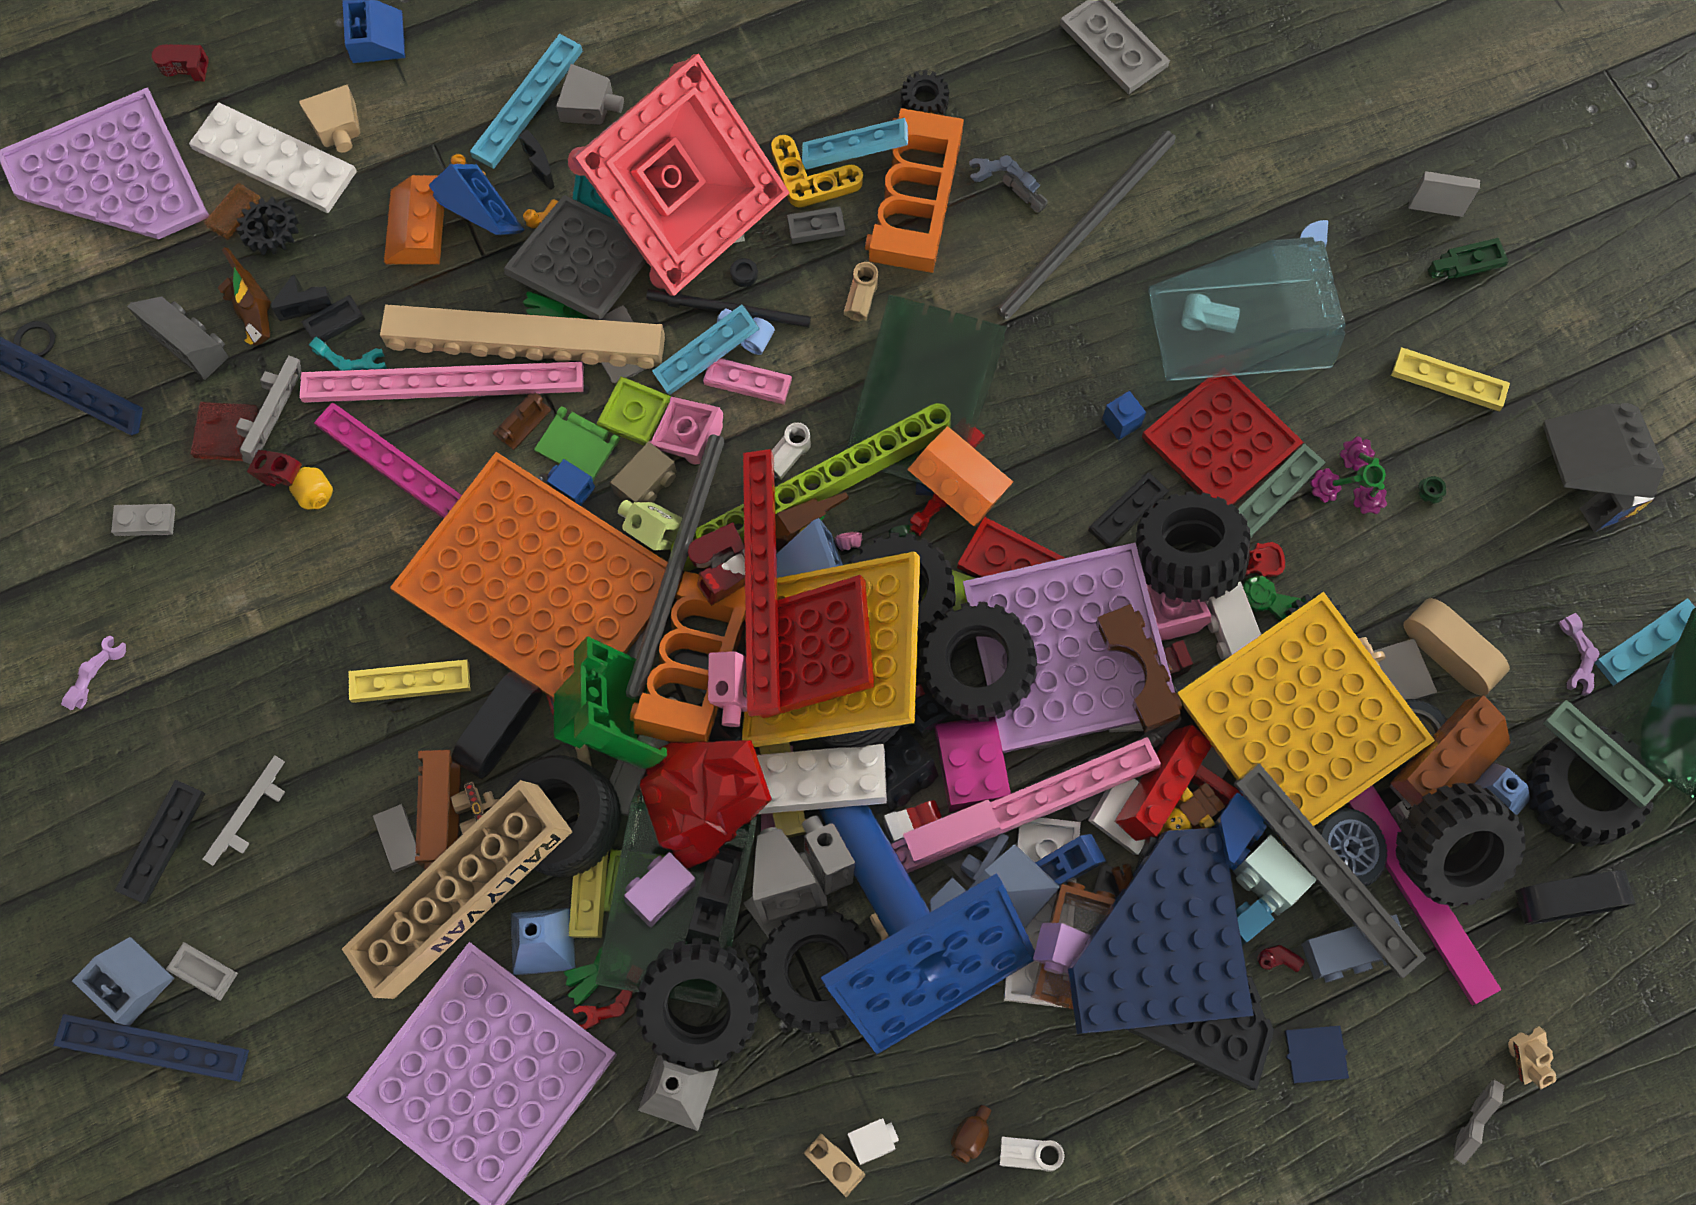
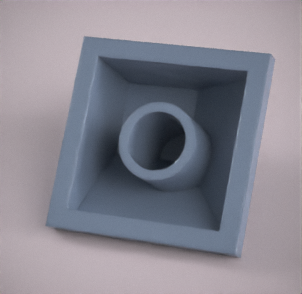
[968,845,1060,929]

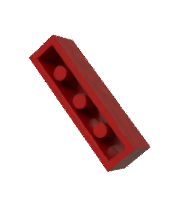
[1114,725,1212,841]

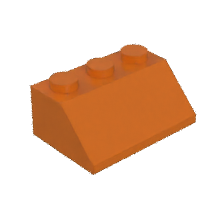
[384,175,445,264]
[908,426,1013,526]

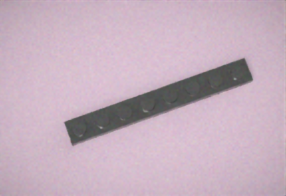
[1234,763,1426,978]

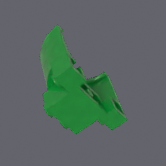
[554,636,667,769]

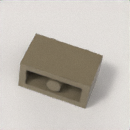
[610,441,677,503]

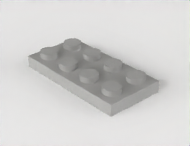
[1060,0,1170,95]

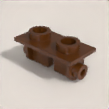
[493,392,551,450]

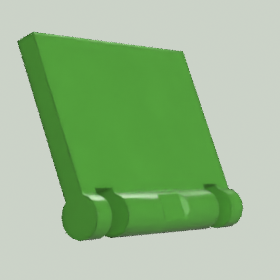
[534,406,620,481]

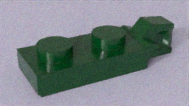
[1428,238,1509,278]

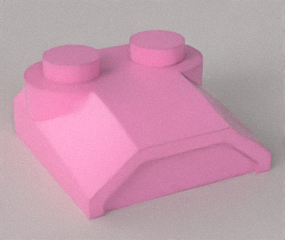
[650,397,723,464]
[1147,584,1212,640]

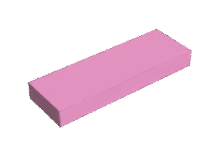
[703,358,792,404]
[903,799,1001,865]

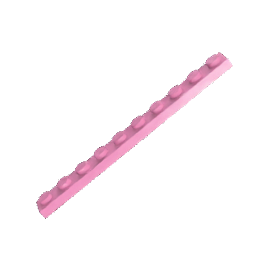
[300,362,584,403]
[891,737,1161,873]

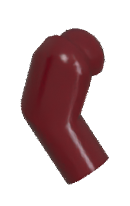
[1257,945,1305,972]

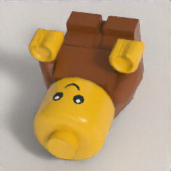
[1159,782,1225,835]

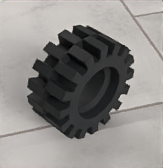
[901,70,949,115]

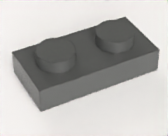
[787,206,845,244]

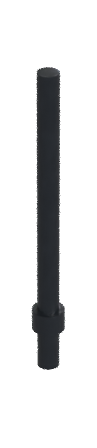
[646,289,811,328]

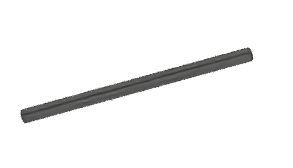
[997,130,1176,319]
[626,434,724,700]

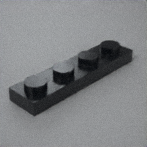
[115,780,205,905]

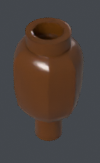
[951,1105,992,1164]

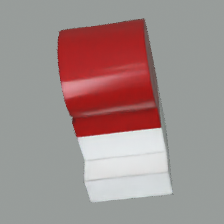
[883,800,943,843]

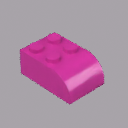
[934,716,1011,813]

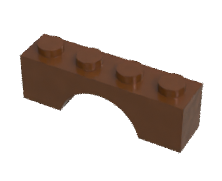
[1096,604,1183,733]

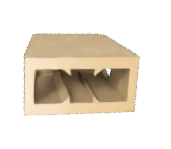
[299,84,360,153]

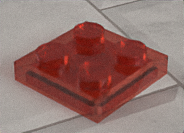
[191,402,259,461]

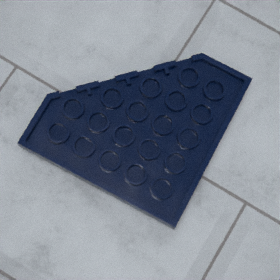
[1068,828,1254,1034]

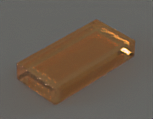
[204,183,260,240]

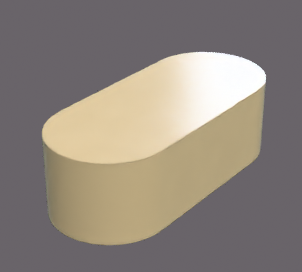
[1404,598,1510,696]

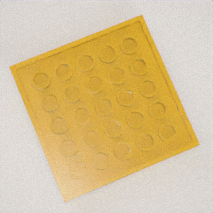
[742,551,920,747]
[1177,592,1435,846]

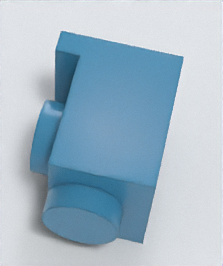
[1236,898,1275,946]

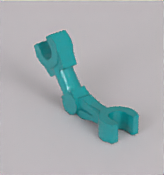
[309,337,387,371]

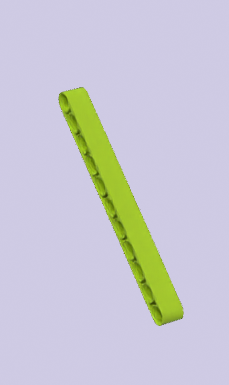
[671,403,951,571]

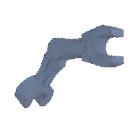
[969,155,1040,193]

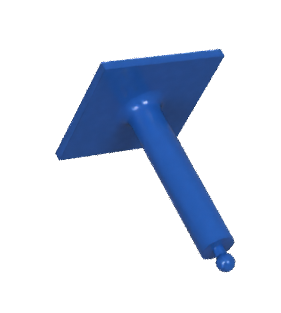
[817,805,1035,1054]

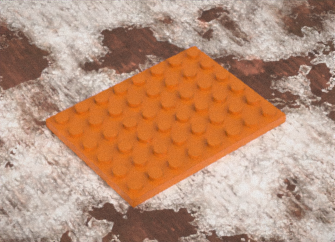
[390,452,684,699]

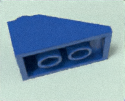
[429,164,525,235]

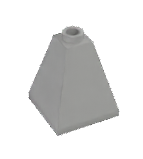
[753,827,823,924]
[638,1052,719,1131]

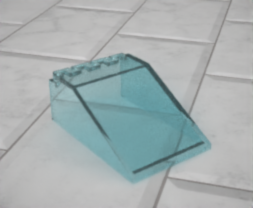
[1148,237,1346,381]

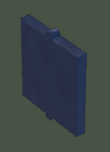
[1285,1026,1349,1084]

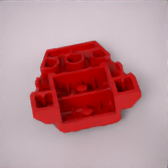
[640,740,772,869]

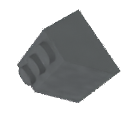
[127,296,229,380]

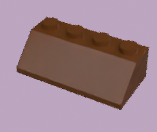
[1390,695,1511,806]

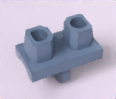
[961,833,1009,884]

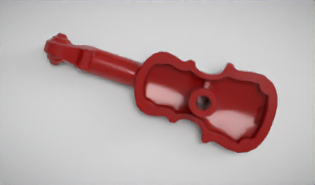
[1245,542,1285,577]

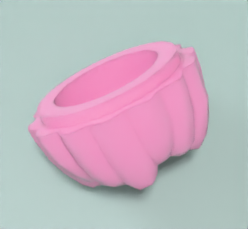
[834,532,862,551]

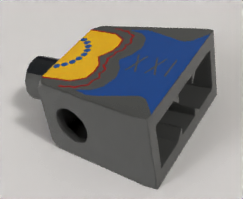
[1580,490,1657,533]

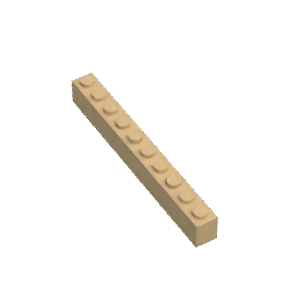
[380,305,665,369]

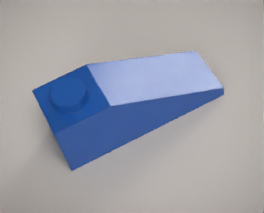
[1035,834,1106,886]

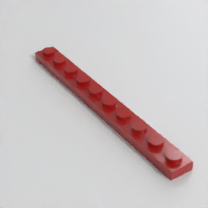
[743,449,780,717]

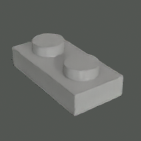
[111,504,175,536]

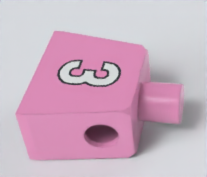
[708,651,747,727]

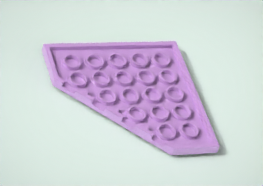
[0,87,209,239]

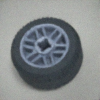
[1314,808,1388,887]

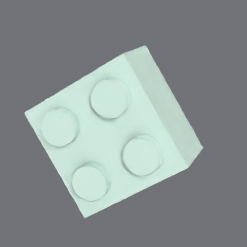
[1233,835,1317,916]

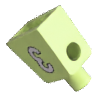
[618,500,682,550]

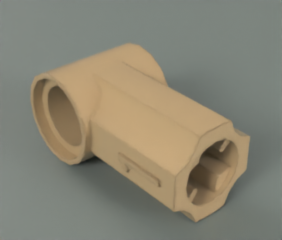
[844,262,878,322]

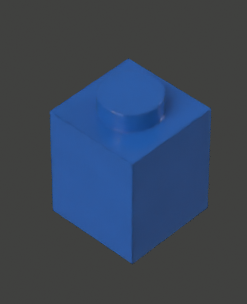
[1102,391,1146,440]
[547,459,595,506]

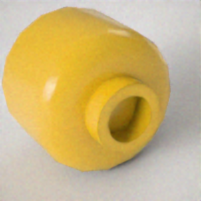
[289,467,333,510]

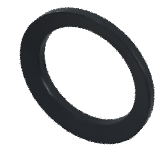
[13,321,55,357]

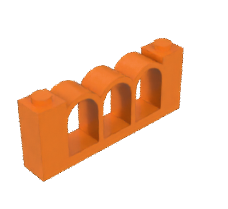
[865,108,964,273]
[630,571,746,743]

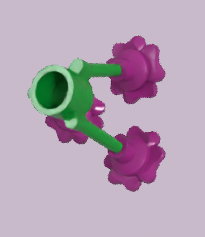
[1310,436,1387,514]

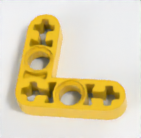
[771,135,863,207]

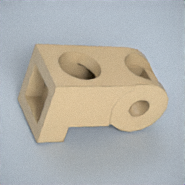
[804,1134,866,1197]

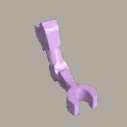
[1558,613,1599,696]
[61,636,126,710]

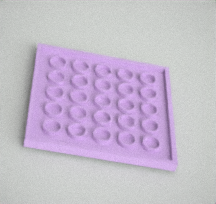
[963,543,1175,753]
[347,942,617,1205]

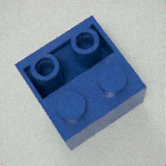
[343,0,405,63]
[1211,793,1267,871]

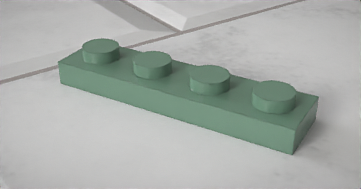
[1238,444,1326,538]
[1542,700,1664,808]

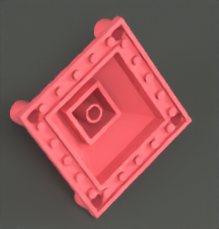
[568,53,790,296]

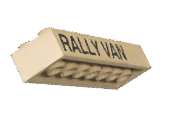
[342,780,573,999]

